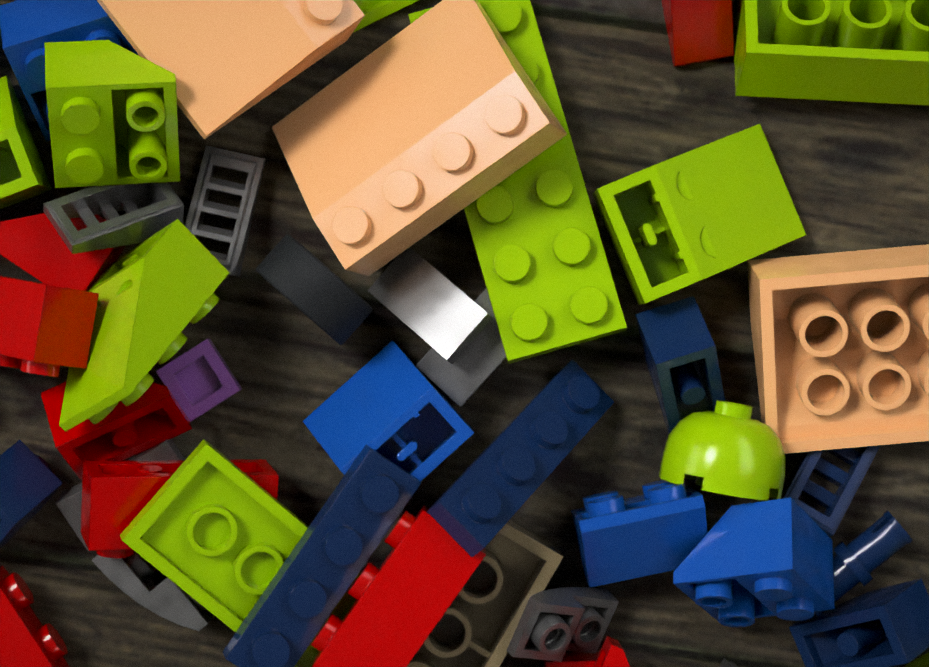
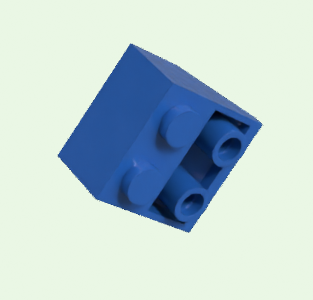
[0,0,138,141]
[303,340,474,482]
[571,480,708,588]
[673,497,835,627]

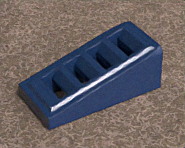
[781,445,881,537]

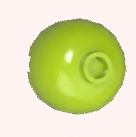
[659,400,785,501]

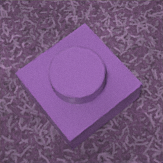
[156,339,242,422]

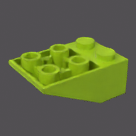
[592,124,806,305]
[59,219,229,432]

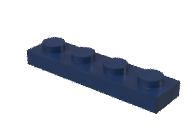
[427,359,614,557]
[222,444,421,667]

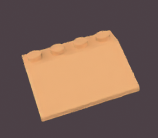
[97,0,365,140]
[272,0,567,276]
[747,244,929,454]

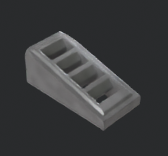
[185,146,266,277]
[43,182,184,254]

